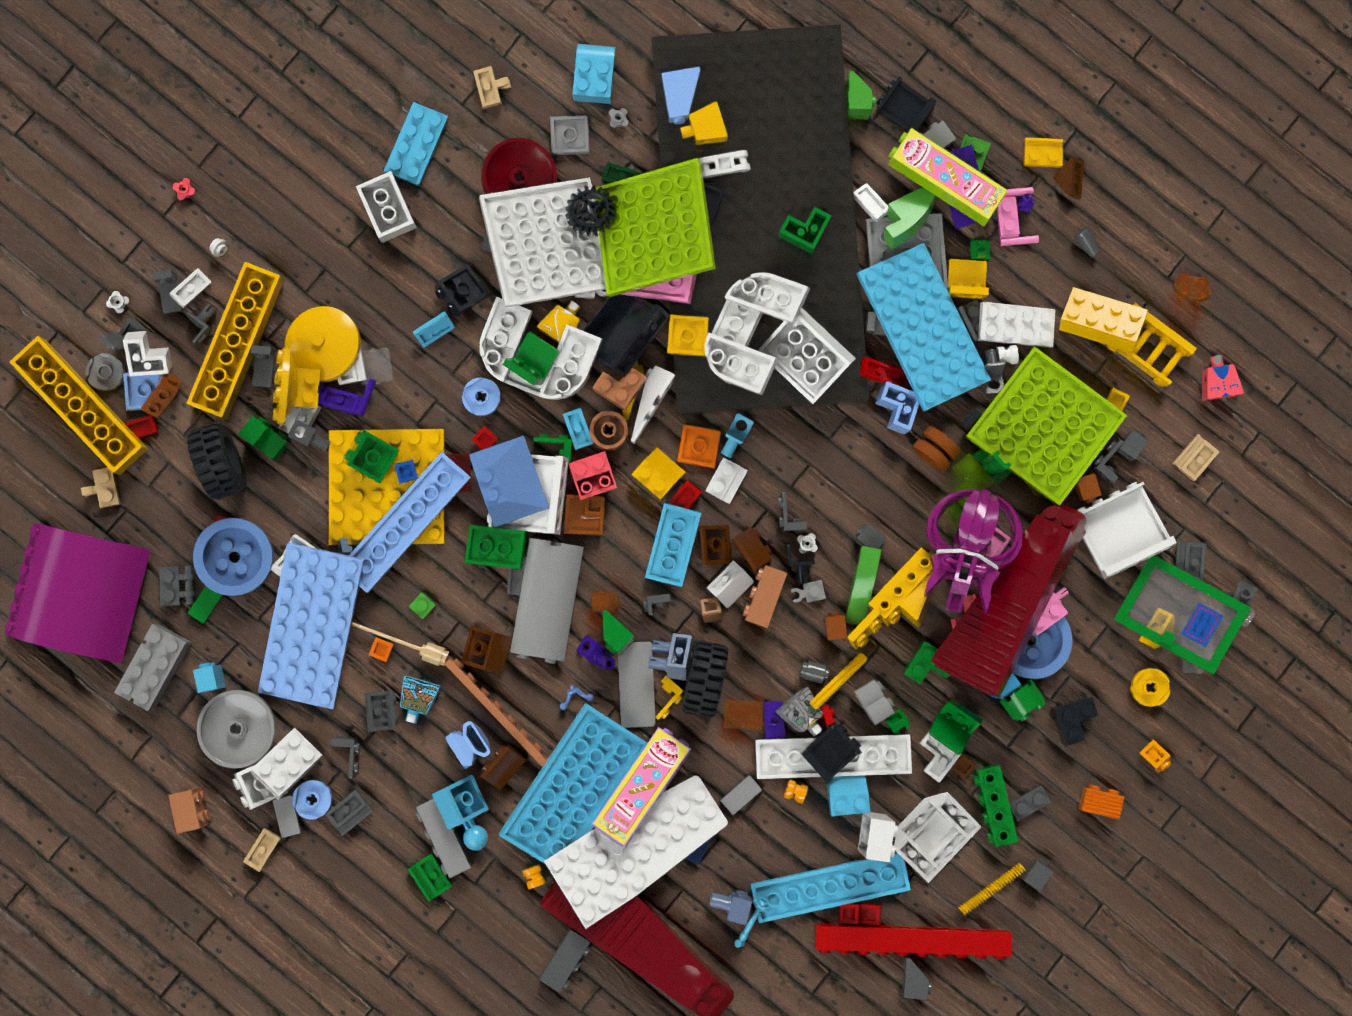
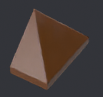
[1053,158,1084,200]

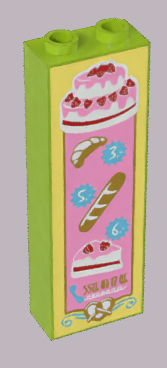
[888,128,1008,227]

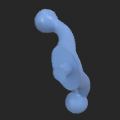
[560,684,594,710]

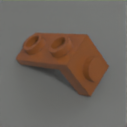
[141,373,181,418]

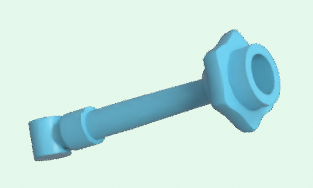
[734,897,771,948]

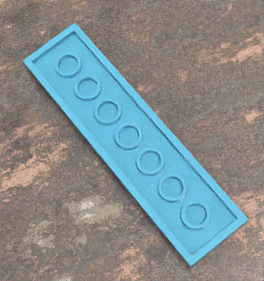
[750,852,911,923]

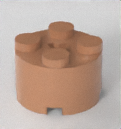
[589,411,628,451]

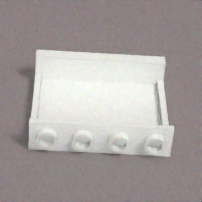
[487,454,569,535]
[1077,482,1177,580]

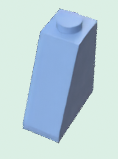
[662,67,700,124]

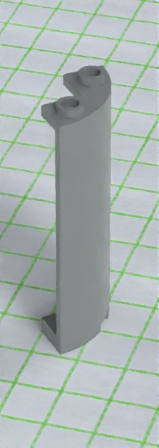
[510,538,584,664]

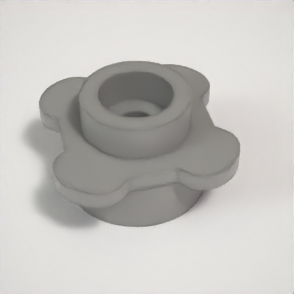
[609,108,628,128]

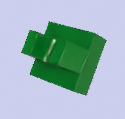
[970,240,990,261]
[884,708,910,735]

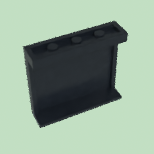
[583,294,671,378]

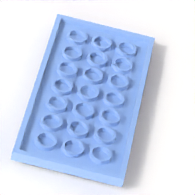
[258,542,365,709]

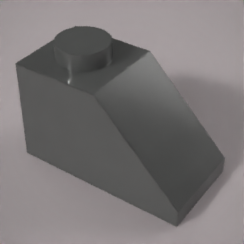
[902,956,932,1000]

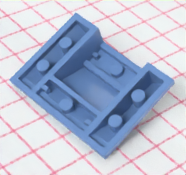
[469,436,549,527]

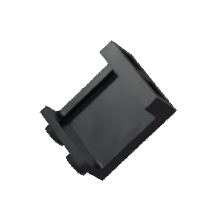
[876,76,937,133]
[800,722,862,784]

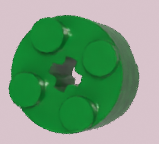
[999,679,1046,721]

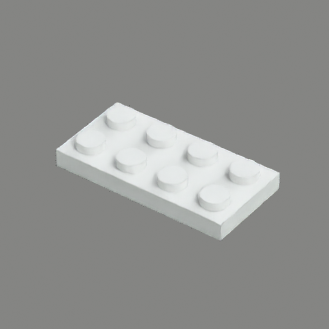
[978,302,1055,348]

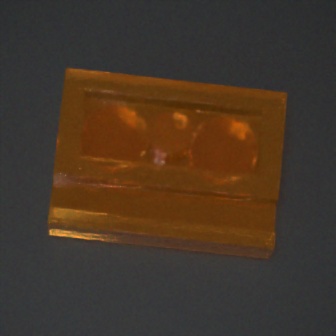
[723,699,763,730]

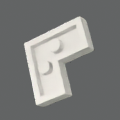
[920,731,962,783]

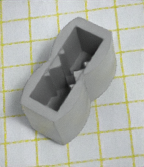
[853,679,895,725]

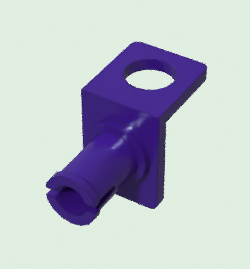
[576,635,615,669]

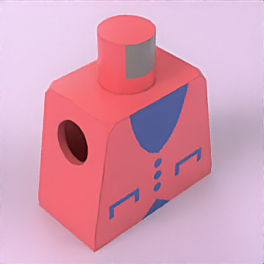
[1202,355,1244,401]

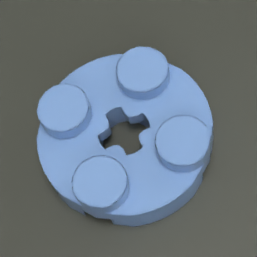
[462,378,501,416]
[292,780,332,819]

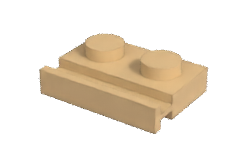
[1172,434,1219,481]

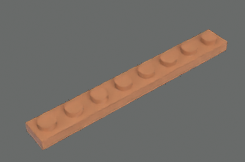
[444,658,550,767]

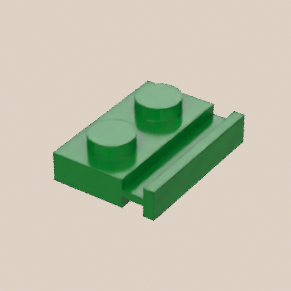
[407,853,453,902]

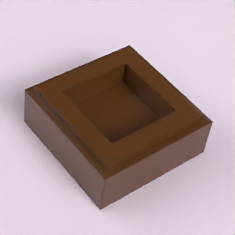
[950,754,977,780]

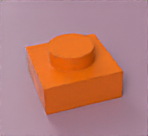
[368,637,394,662]

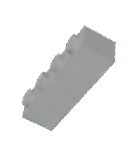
[415,799,473,878]

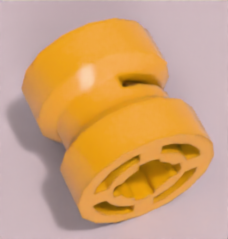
[784,780,808,804]
[522,864,546,889]

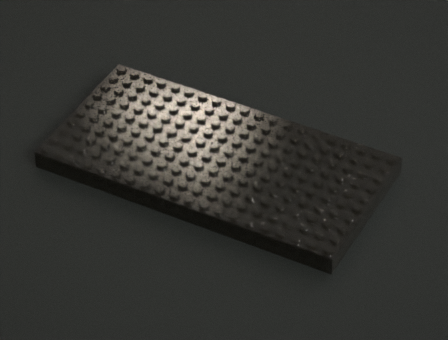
[651,24,869,416]

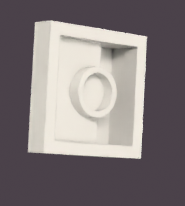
[232,765,288,810]

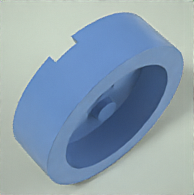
[193,518,274,596]
[1013,617,1072,679]

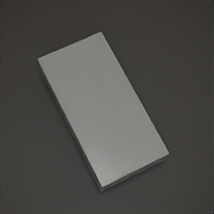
[720,775,762,815]
[273,795,302,838]

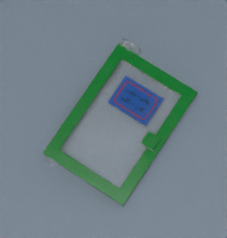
[1114,556,1256,675]

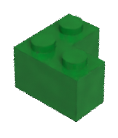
[778,207,832,254]
[238,416,290,461]
[902,641,950,684]

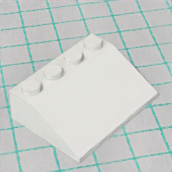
[758,308,856,404]

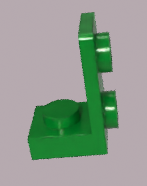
[533,434,573,464]

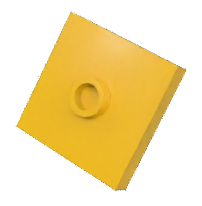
[667,314,709,357]

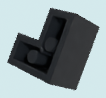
[1051,697,1098,746]

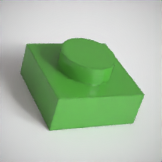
[409,592,436,619]

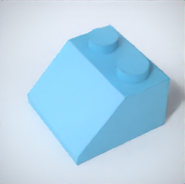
[827,775,870,816]

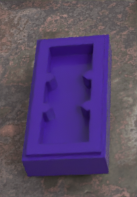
[763,700,785,739]

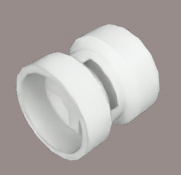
[996,345,1019,364]

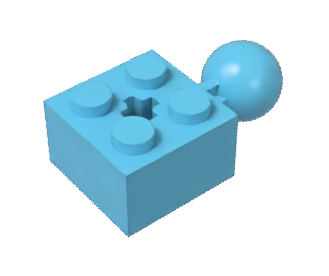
[431,775,489,851]

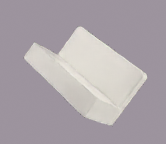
[707,560,754,608]

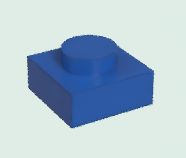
[394,460,419,484]

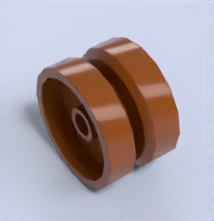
[911,426,961,473]

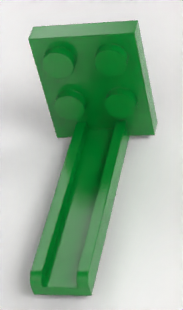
[972,448,1011,484]

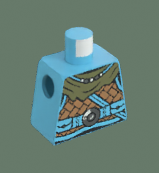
[400,676,442,723]

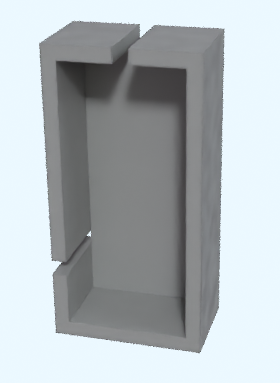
[114,624,192,711]

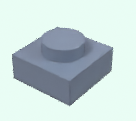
[337,538,352,556]

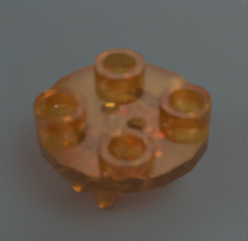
[1173,274,1212,306]

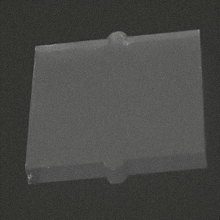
[362,348,394,385]

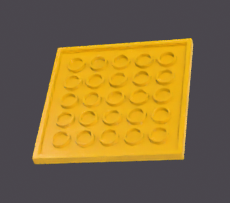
[329,429,445,545]

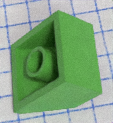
[846,71,876,120]

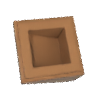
[700,597,722,623]

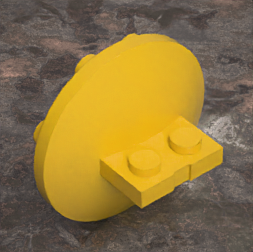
[272,347,320,425]

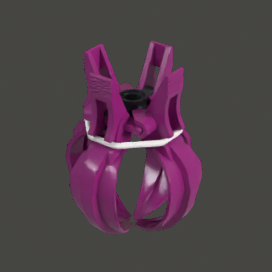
[924,488,1023,614]

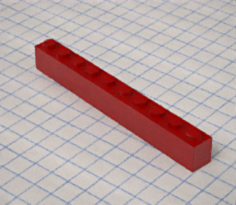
[814,923,1012,960]

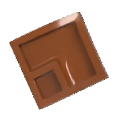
[563,494,605,536]

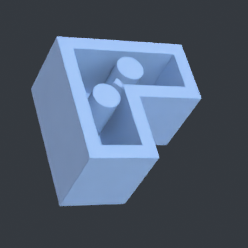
[875,382,919,434]

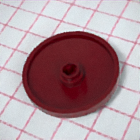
[481,138,557,194]

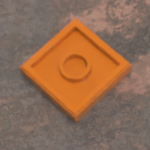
[677,424,721,469]

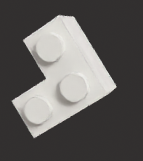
[123,331,172,376]

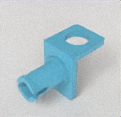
[721,413,754,458]

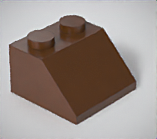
[732,527,773,572]
[461,626,512,674]

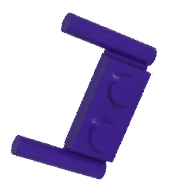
[318,378,376,417]

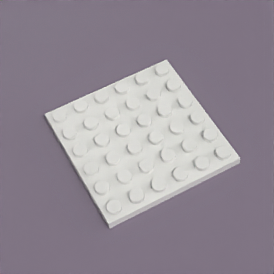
[479,178,606,308]

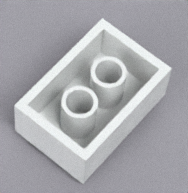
[356,171,417,243]
[251,728,322,800]

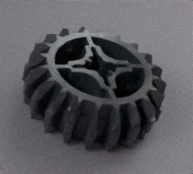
[565,185,617,237]

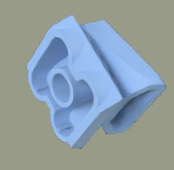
[445,721,491,769]

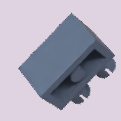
[648,633,693,681]
[709,890,752,925]

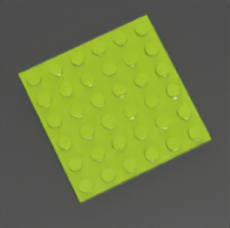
[595,158,716,297]
[966,346,1127,506]

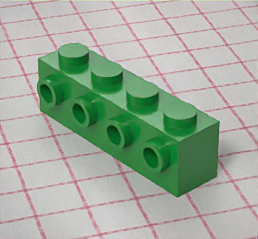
[973,764,1019,847]

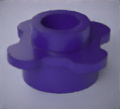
[1017,194,1035,213]

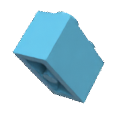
[193,662,226,693]

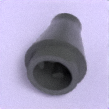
[1075,227,1100,257]

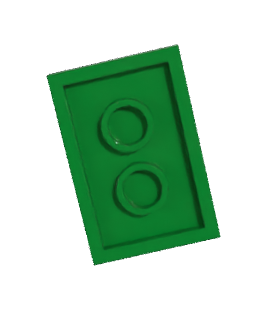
[464,525,527,570]

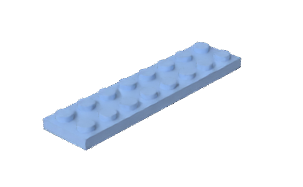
[349,452,471,593]

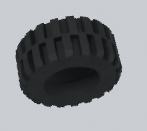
[187,422,247,500]
[682,640,729,718]

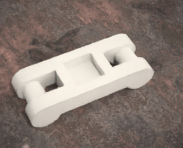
[700,150,751,179]

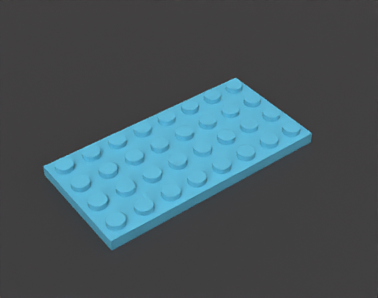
[856,243,991,412]
[498,703,647,863]

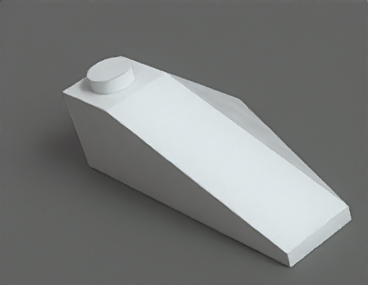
[631,365,675,444]

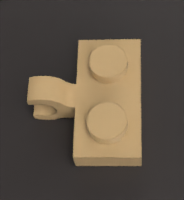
[473,66,511,109]
[81,467,121,509]

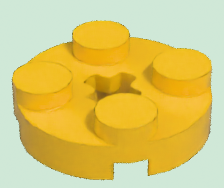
[1129,668,1170,707]

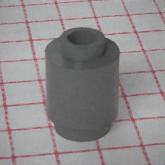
[800,661,829,684]

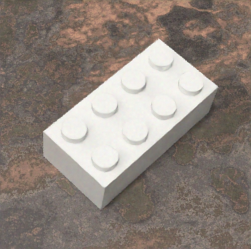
[858,812,898,862]

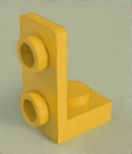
[655,675,683,720]

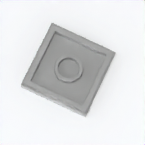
[550,115,590,155]

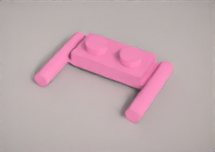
[996,187,1039,246]

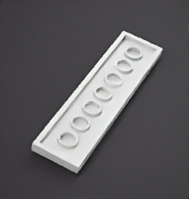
[755,734,912,779]

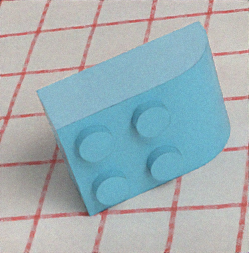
[572,44,616,104]

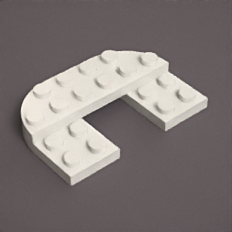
[705,273,810,395]
[480,297,603,400]

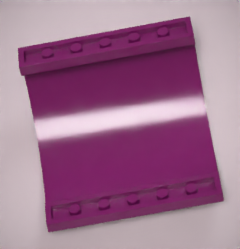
[5,523,151,663]

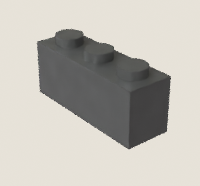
[539,928,592,992]

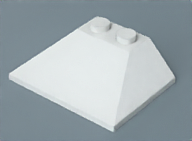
[894,792,981,883]

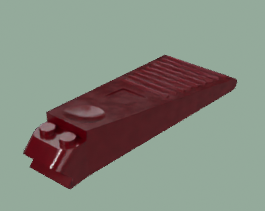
[931,504,1086,698]
[540,882,734,1016]

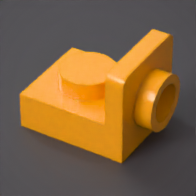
[1140,739,1172,773]

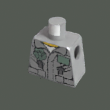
[775,687,823,736]

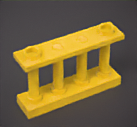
[1107,303,1197,387]

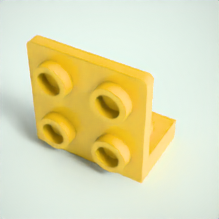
[947,259,989,299]

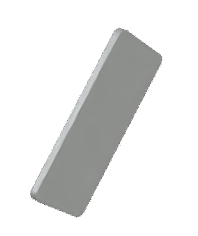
[618,642,656,728]

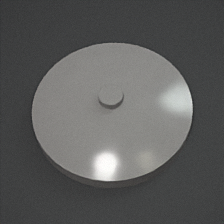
[197,690,276,768]

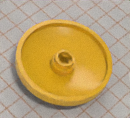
[285,306,361,382]

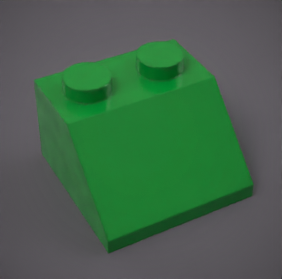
[603,609,636,656]

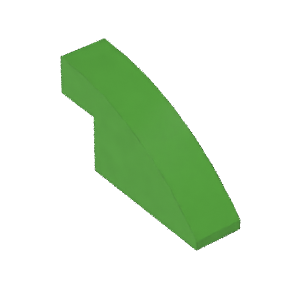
[884,187,936,250]
[845,546,881,625]

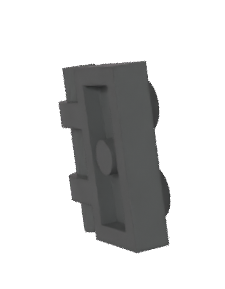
[159,566,195,606]

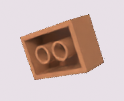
[742,565,787,628]

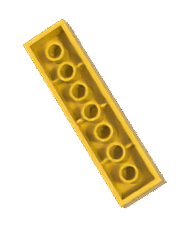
[186,262,285,420]
[10,336,148,475]

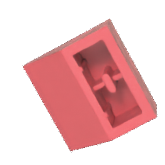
[569,451,617,500]

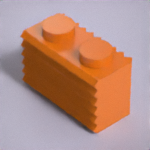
[1078,784,1124,820]

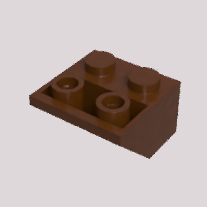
[481,744,527,790]

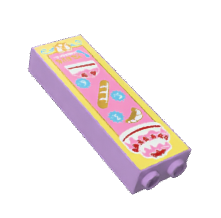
[592,727,691,849]

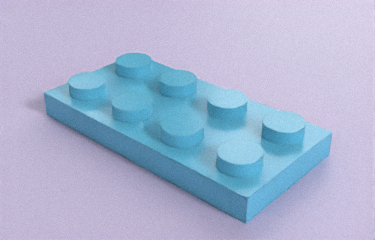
[384,102,449,187]
[645,503,701,587]

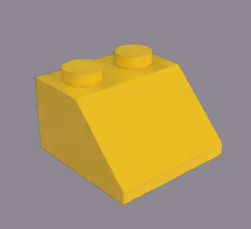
[632,448,686,501]

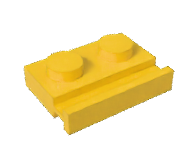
[1023,138,1063,168]

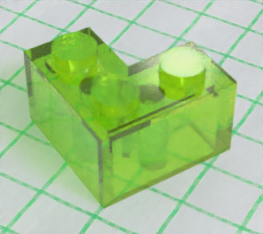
[950,453,994,508]

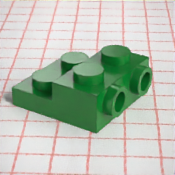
[344,430,400,483]

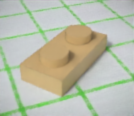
[243,828,281,872]

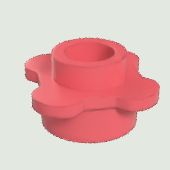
[173,178,195,200]

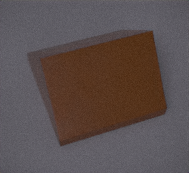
[699,525,732,566]

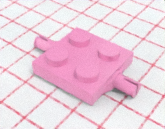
[1033,587,1069,636]

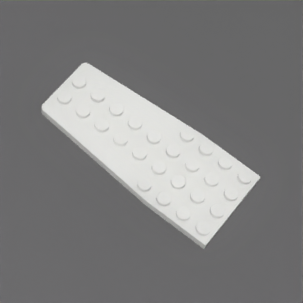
[544,776,728,929]

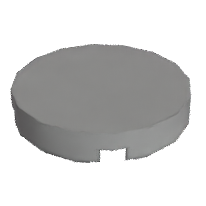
[85,353,125,392]

